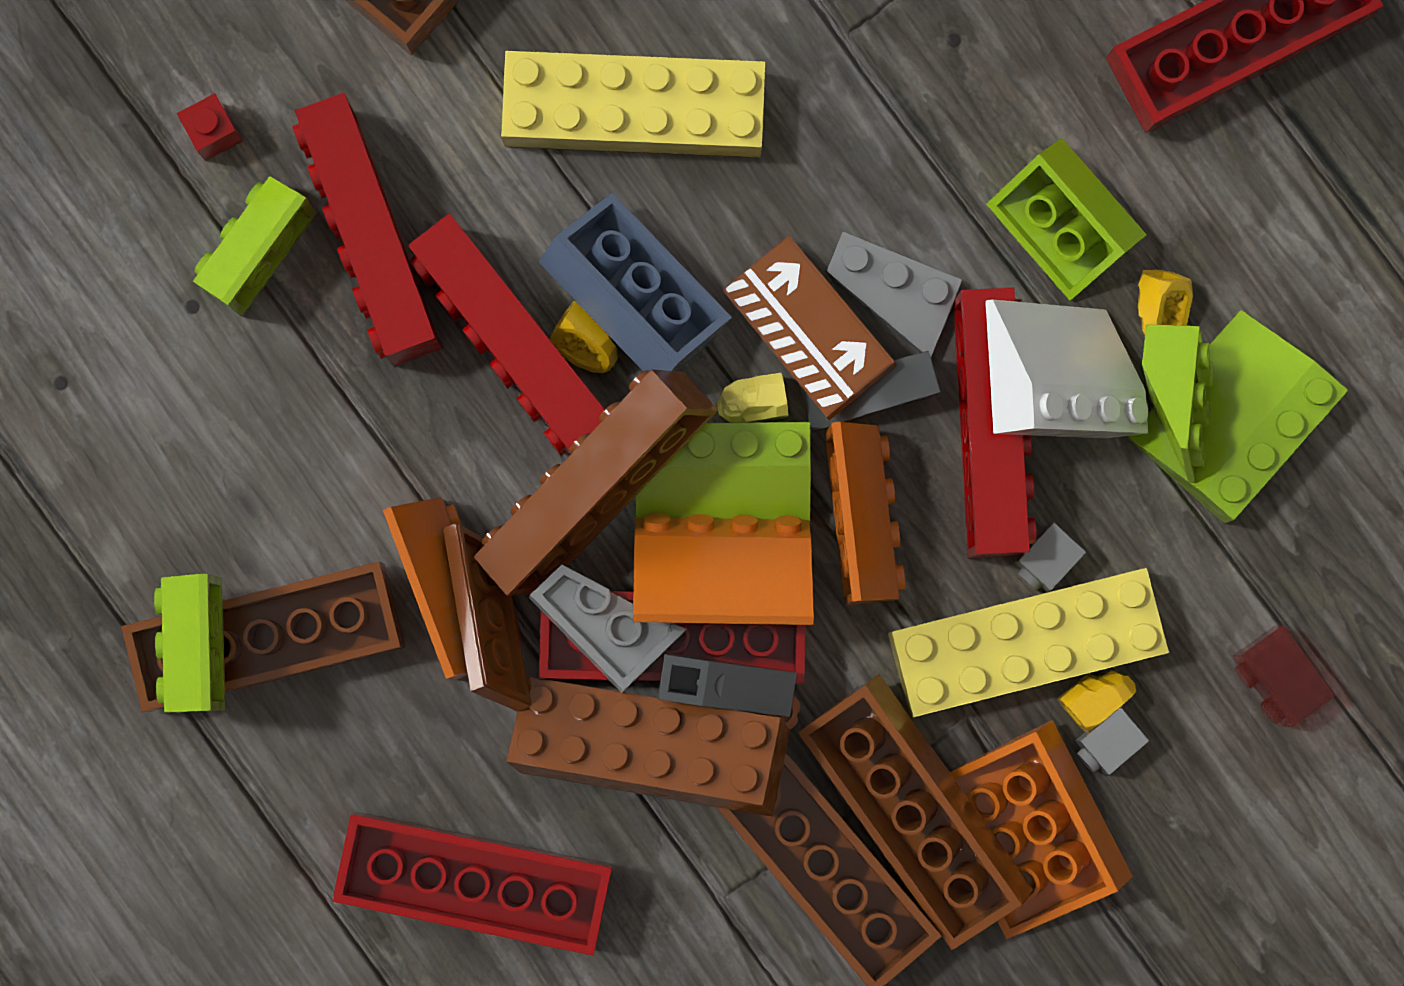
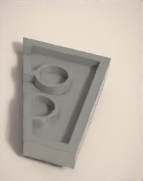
[826,232,962,358]
[529,565,686,693]

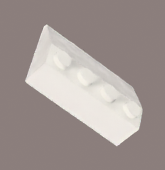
[986,299,1148,438]

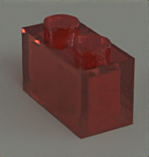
[1233,625,1335,727]

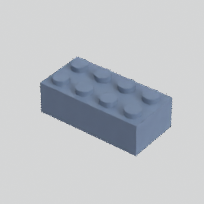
[539,193,732,372]

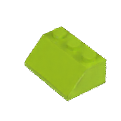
[986,138,1147,301]
[193,176,317,317]
[154,574,225,712]

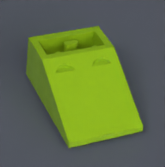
[1142,325,1213,483]

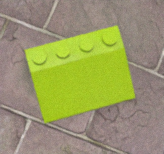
[1127,310,1348,523]
[636,422,811,524]

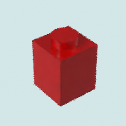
[177,93,243,161]

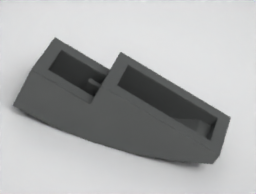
[800,351,940,433]

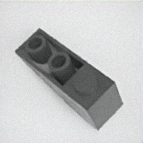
[658,652,797,717]

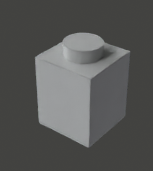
[1014,523,1086,592]
[1075,707,1149,775]

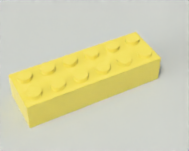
[501,51,765,157]
[888,568,1169,717]

